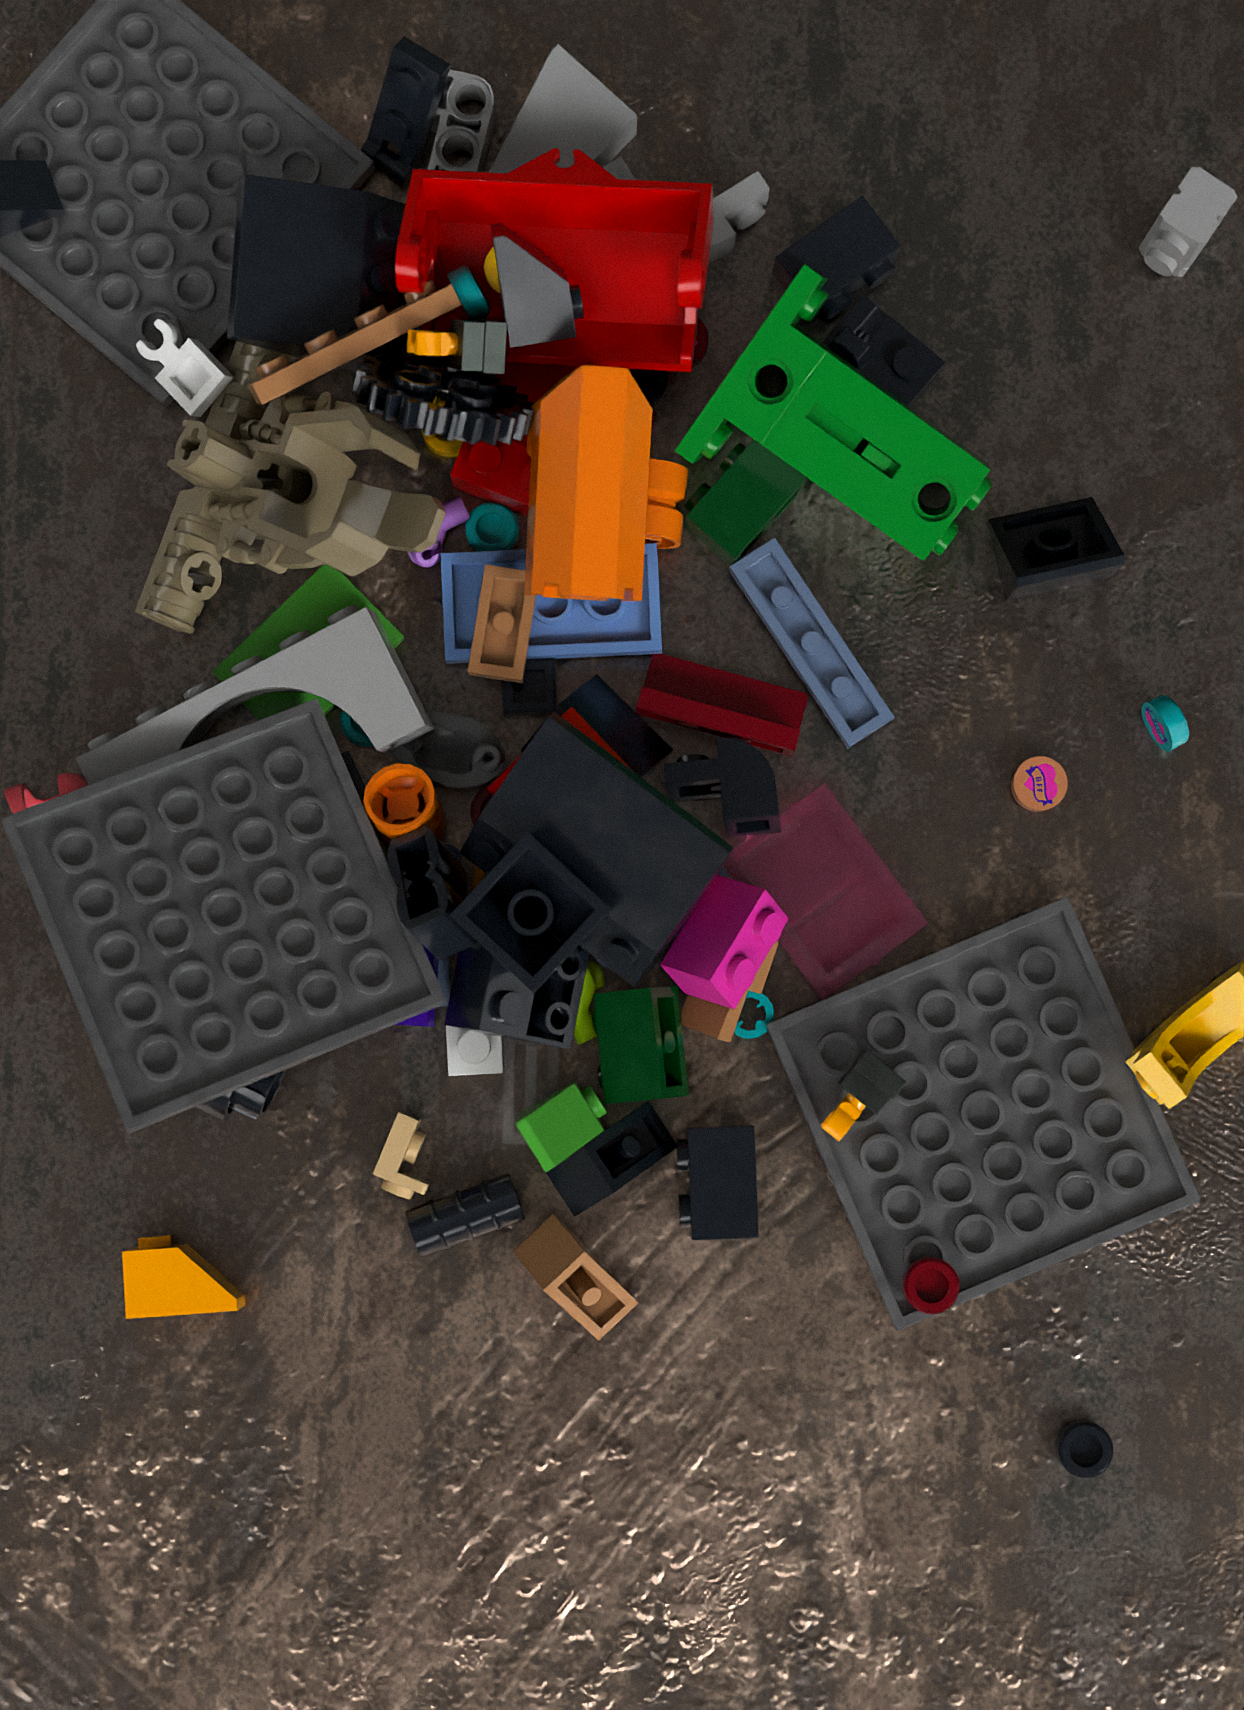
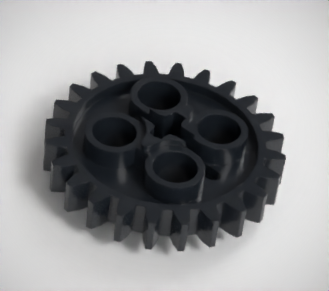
[351,354,534,445]

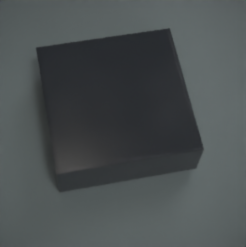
[501,658,557,717]

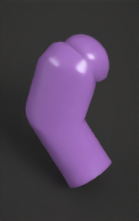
[408,495,470,567]

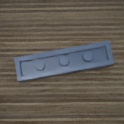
[729,537,894,749]

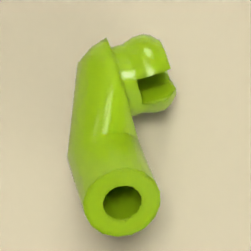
[574,961,605,1045]

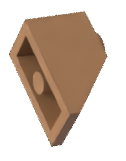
[513,1214,638,1341]

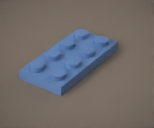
[441,543,662,664]

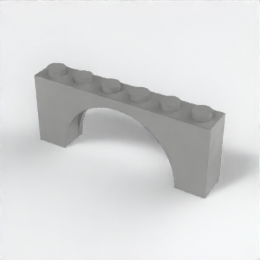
[75,605,434,785]

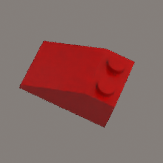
[450,362,580,518]

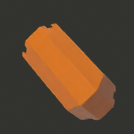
[524,365,652,602]

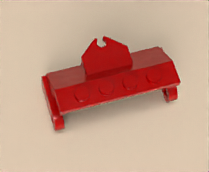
[395,148,714,372]

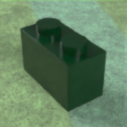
[684,440,807,566]
[592,986,689,1104]

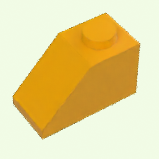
[122,1235,245,1319]

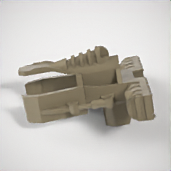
[135,341,446,634]

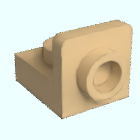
[373,1111,431,1200]

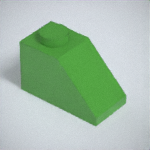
[515,1079,608,1172]

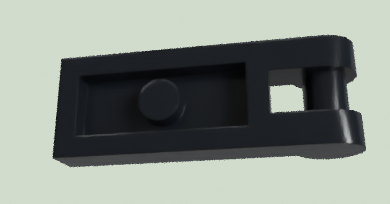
[361,36,451,189]

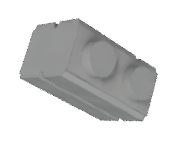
[1139,166,1238,277]

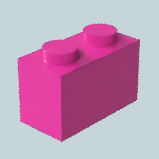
[660,875,789,1010]

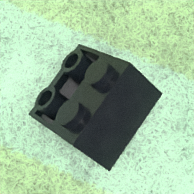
[444,941,590,1050]

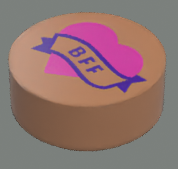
[1011,756,1068,812]

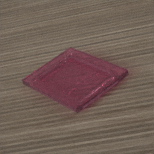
[723,783,928,1000]

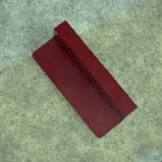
[636,654,808,757]

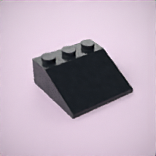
[227,174,405,373]

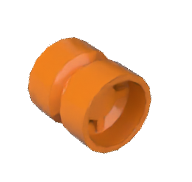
[645,459,688,549]
[363,763,447,849]

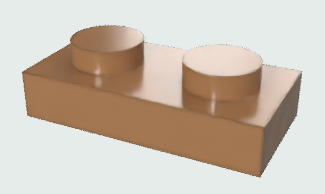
[468,564,537,683]

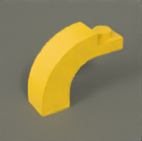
[1125,959,1244,1109]

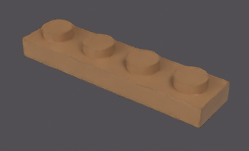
[247,280,461,405]

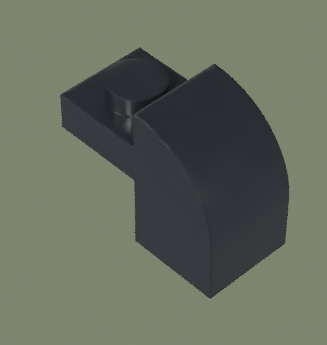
[664,737,782,838]

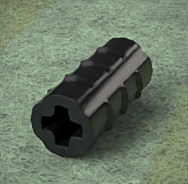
[405,1173,525,1257]

